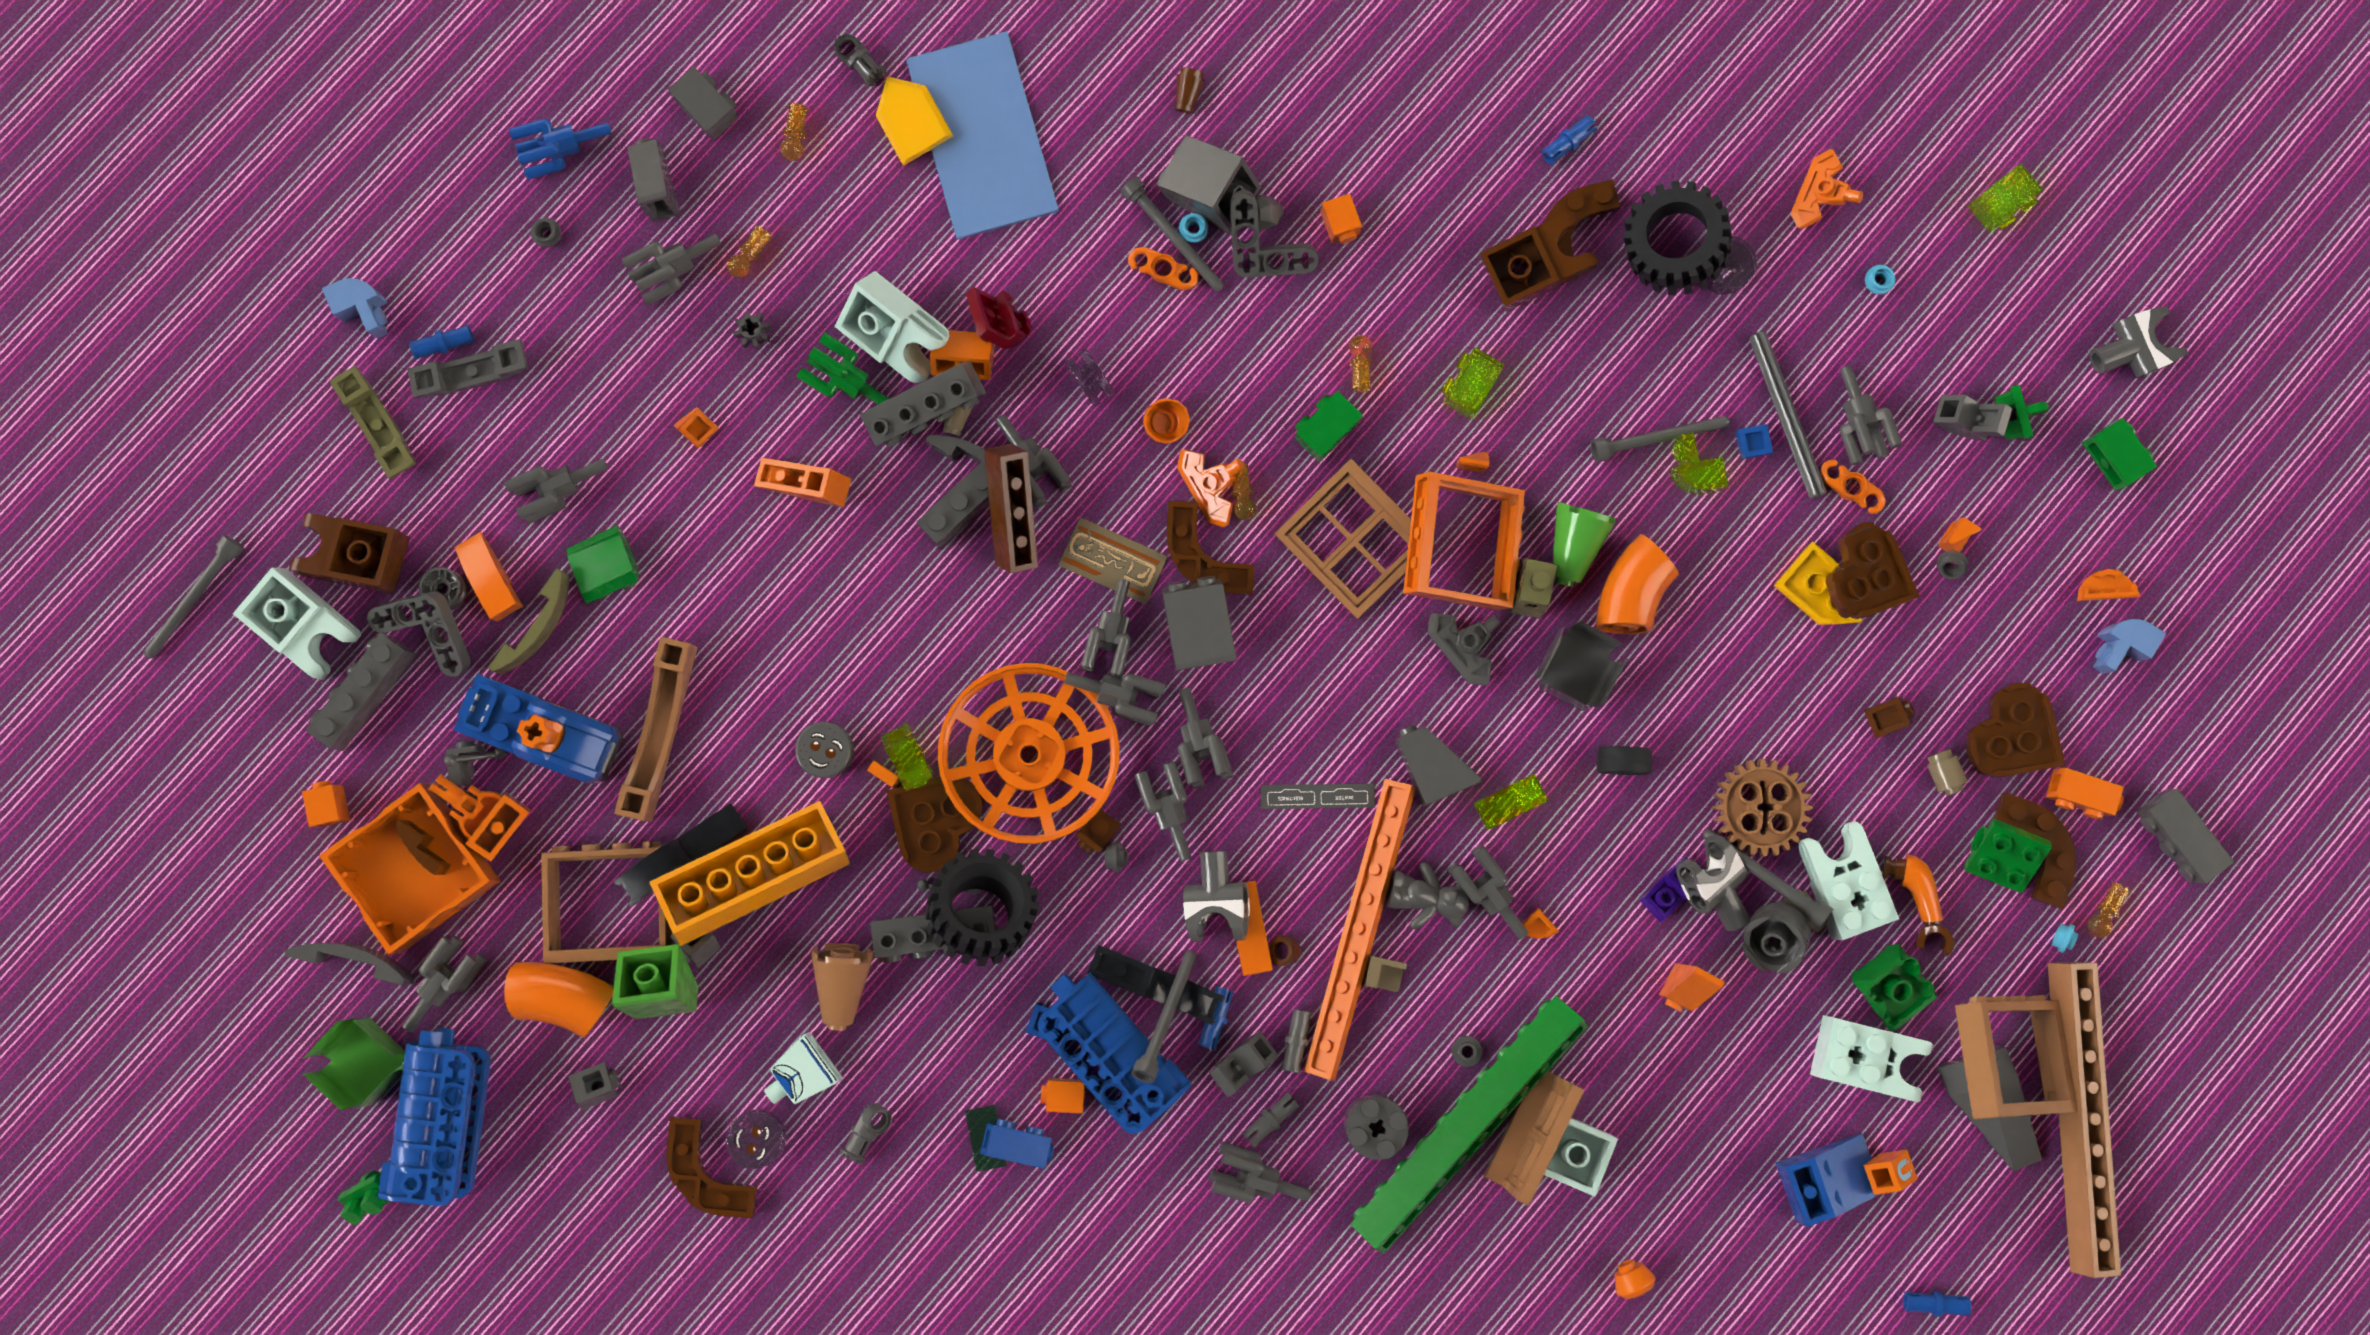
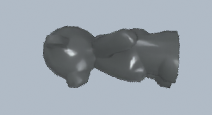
[1387,862,1469,930]

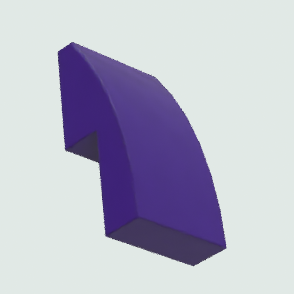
[1639,856,1692,922]

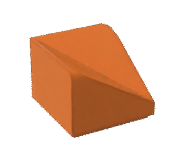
[1938,517,1982,552]

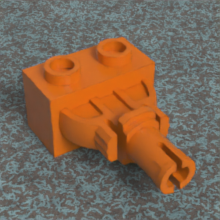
[428,774,531,862]

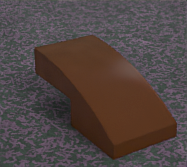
[396,820,451,875]

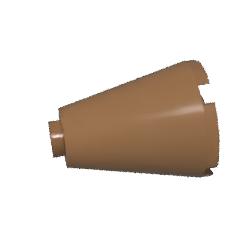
[811,943,873,1031]

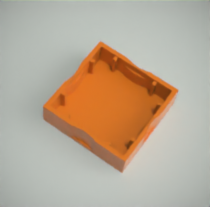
[319,783,501,955]

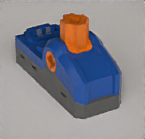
[453,674,623,784]

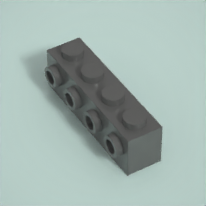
[860,360,986,448]
[306,633,417,751]
[870,905,997,963]

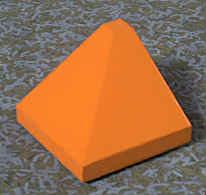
[674,407,719,449]
[1456,452,1490,473]

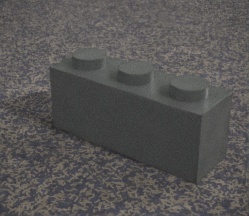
[916,461,990,549]
[2136,789,2234,884]

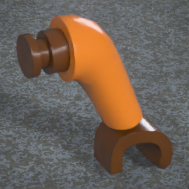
[1882,854,1954,957]

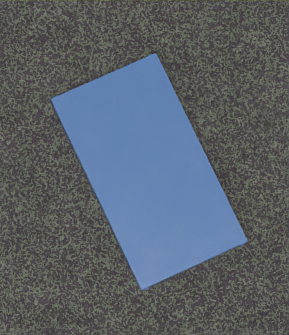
[906,31,1059,240]

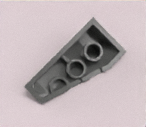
[1937,1045,2042,1171]

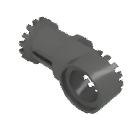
[834,33,886,87]
[839,1103,892,1164]

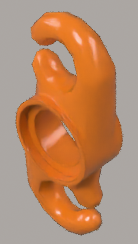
[1128,247,1199,291]
[1820,459,1886,514]

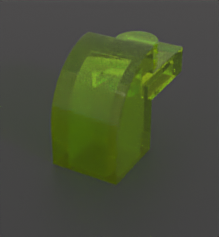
[1669,432,1729,495]
[881,722,934,791]
[1474,773,1549,830]

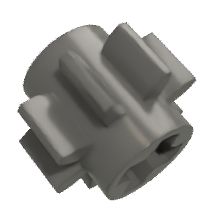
[733,311,772,350]

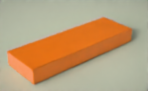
[1236,881,1273,976]

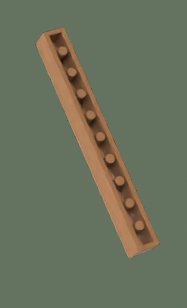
[2048,962,2121,1278]

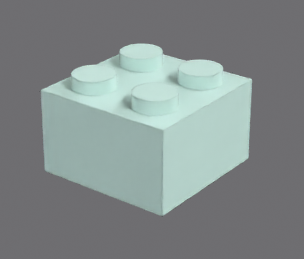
[1544,1118,1618,1196]

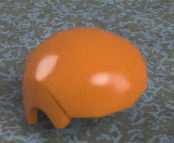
[1143,398,1190,444]

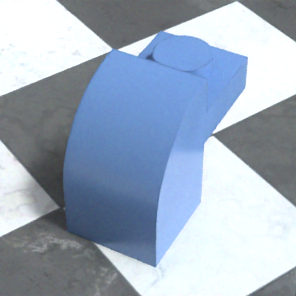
[322,278,388,339]
[2093,619,2166,674]

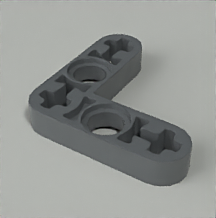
[1230,190,1319,277]
[367,591,471,677]

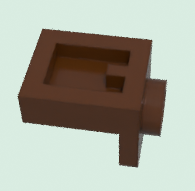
[1864,695,1916,738]
[1075,809,1121,854]

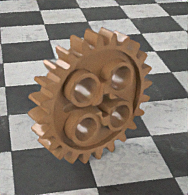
[1712,759,1813,857]

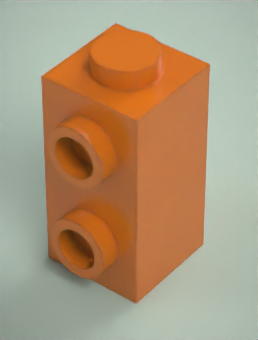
[2045,768,2124,820]

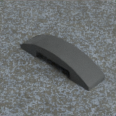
[407,339,528,398]
[925,435,986,464]
[284,942,415,985]

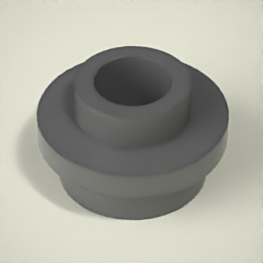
[531,218,562,248]
[1937,551,1969,579]
[1105,842,1128,873]
[1451,1036,1482,1067]

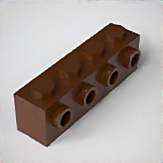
[984,444,1038,574]

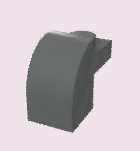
[1933,395,2012,441]
[1209,1030,1278,1097]

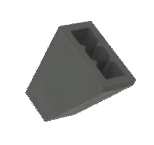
[627,139,681,222]
[1394,724,1481,806]

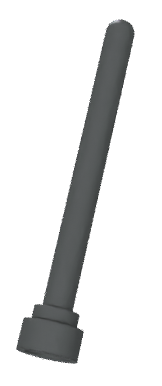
[1120,176,1223,291]
[1590,416,1730,463]
[144,535,245,659]
[1703,829,1834,929]
[1131,950,1196,1083]

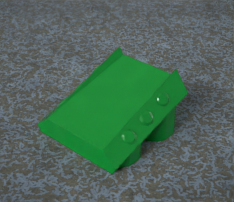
[566,525,639,604]
[1852,944,1938,1032]

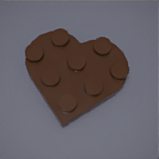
[1825,522,1920,619]
[1966,683,2065,777]
[886,778,983,873]

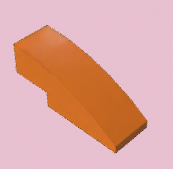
[454,532,523,622]

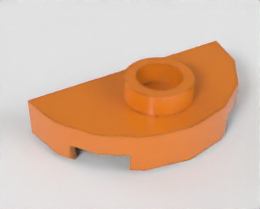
[2077,569,2141,602]

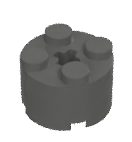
[1743,901,1812,973]
[1344,1093,1408,1160]

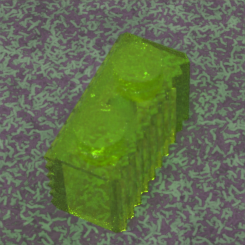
[1967,163,2043,233]
[1441,347,1505,420]

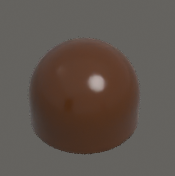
[1269,935,1301,966]

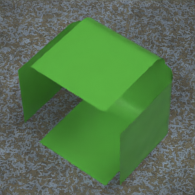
[303,1018,405,1110]

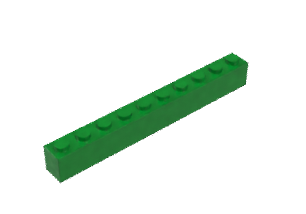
[1350,996,1588,1255]

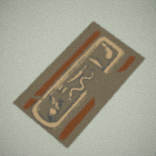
[1058,517,1168,604]

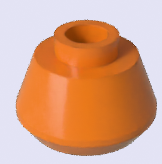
[1614,1259,1656,1299]

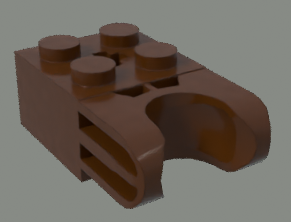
[1480,211,1599,312]
[289,513,410,594]

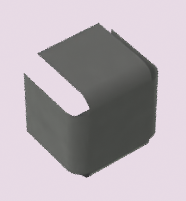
[1535,621,1628,711]

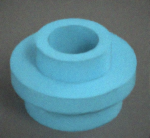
[1179,213,1208,243]
[1865,265,1895,295]
[2051,923,2078,953]

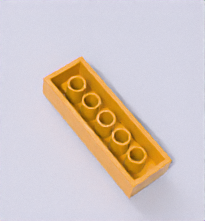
[650,801,850,946]

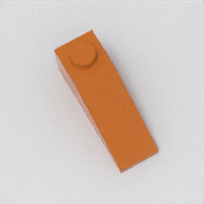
[754,458,852,507]
[1659,963,1725,1013]

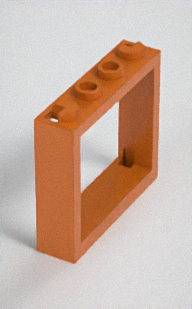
[1403,472,1525,610]

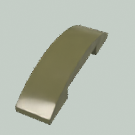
[329,365,416,480]
[488,568,570,675]

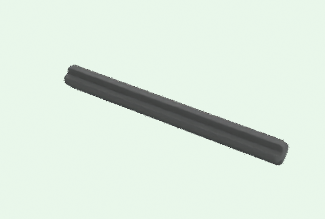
[1749,331,1826,498]

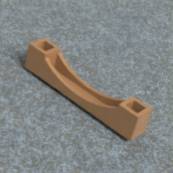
[614,637,698,822]

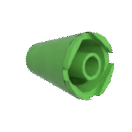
[1553,502,1616,587]

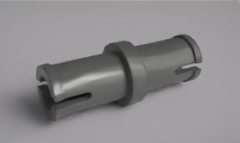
[1281,1009,1312,1073]
[1242,1092,1300,1148]

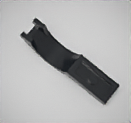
[614,803,748,907]
[1087,945,1225,1025]

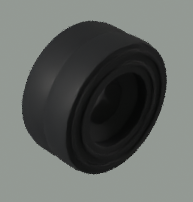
[1597,746,1652,775]

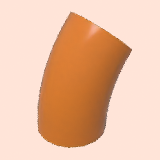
[1595,534,1679,634]
[504,962,614,1038]

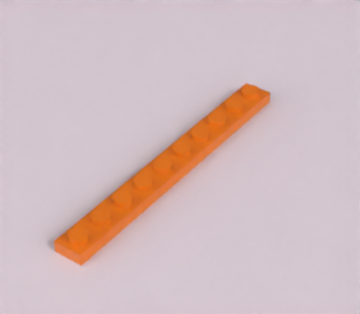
[1304,779,1416,1081]

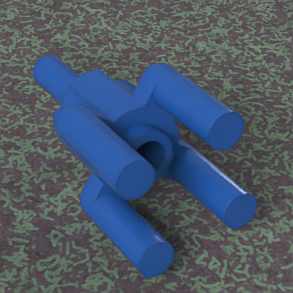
[509,119,612,180]

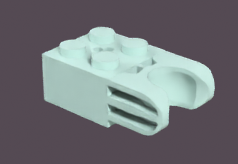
[835,271,949,383]
[233,567,361,680]
[1798,821,1899,940]
[1810,1015,1933,1102]

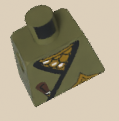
[1510,558,1557,619]

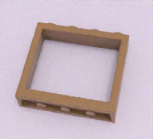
[541,842,673,963]
[1955,995,2078,1119]

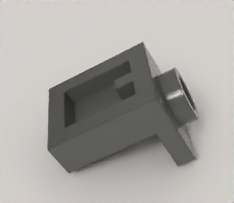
[446,741,485,787]

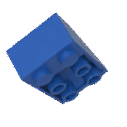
[1775,1133,1880,1227]

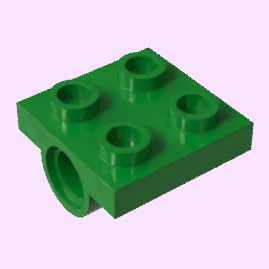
[1964,818,2052,893]

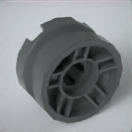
[419,567,468,611]

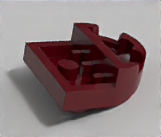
[966,286,1032,349]

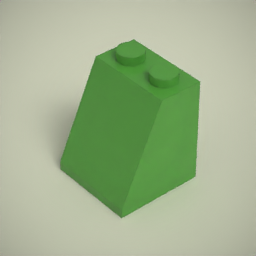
[612,944,698,1019]

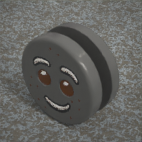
[795,722,854,778]

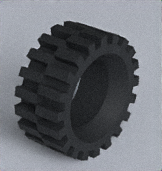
[1623,181,1732,296]
[925,849,1039,966]

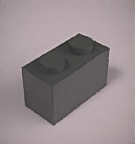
[667,66,738,141]

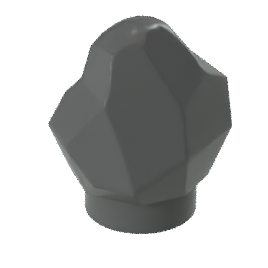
[1240,195,1284,231]

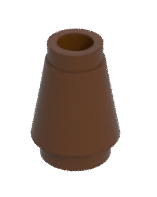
[1175,67,1205,114]

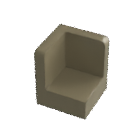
[1362,955,1407,992]

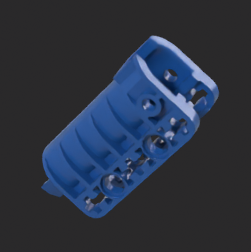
[1038,972,1192,1134]
[378,1027,491,1206]

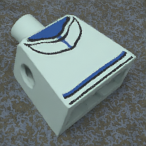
[764,1032,843,1104]

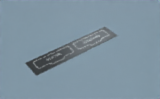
[1261,784,1375,809]

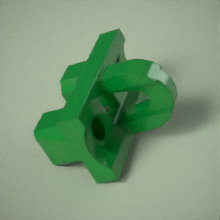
[1994,384,2049,442]
[337,1170,391,1225]

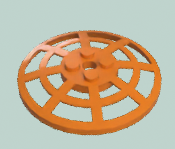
[938,663,1120,844]

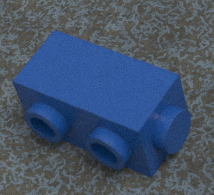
[980,1119,1054,1169]

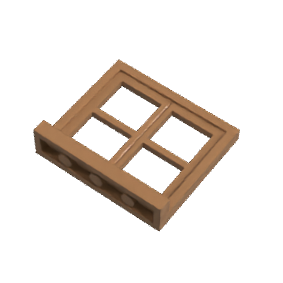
[1275,459,1435,619]
[1484,1071,1584,1206]

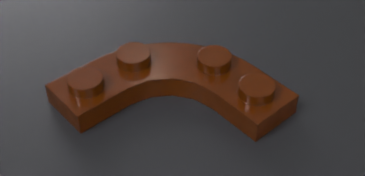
[1544,179,1621,281]
[1167,501,1254,596]
[1994,793,2076,909]
[666,1116,758,1218]

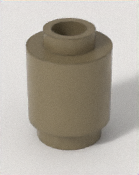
[1927,749,1968,796]

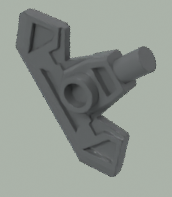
[1428,613,1500,686]

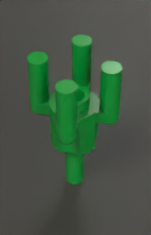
[796,332,890,404]

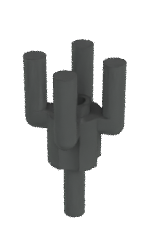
[621,234,721,306]
[1839,365,1902,465]
[995,414,1072,509]
[504,459,608,524]
[1081,579,1131,678]
[1064,672,1166,726]
[1178,688,1233,789]
[1134,762,1192,862]
[1447,845,1529,940]
[402,935,488,1033]
[1208,1141,1311,1203]

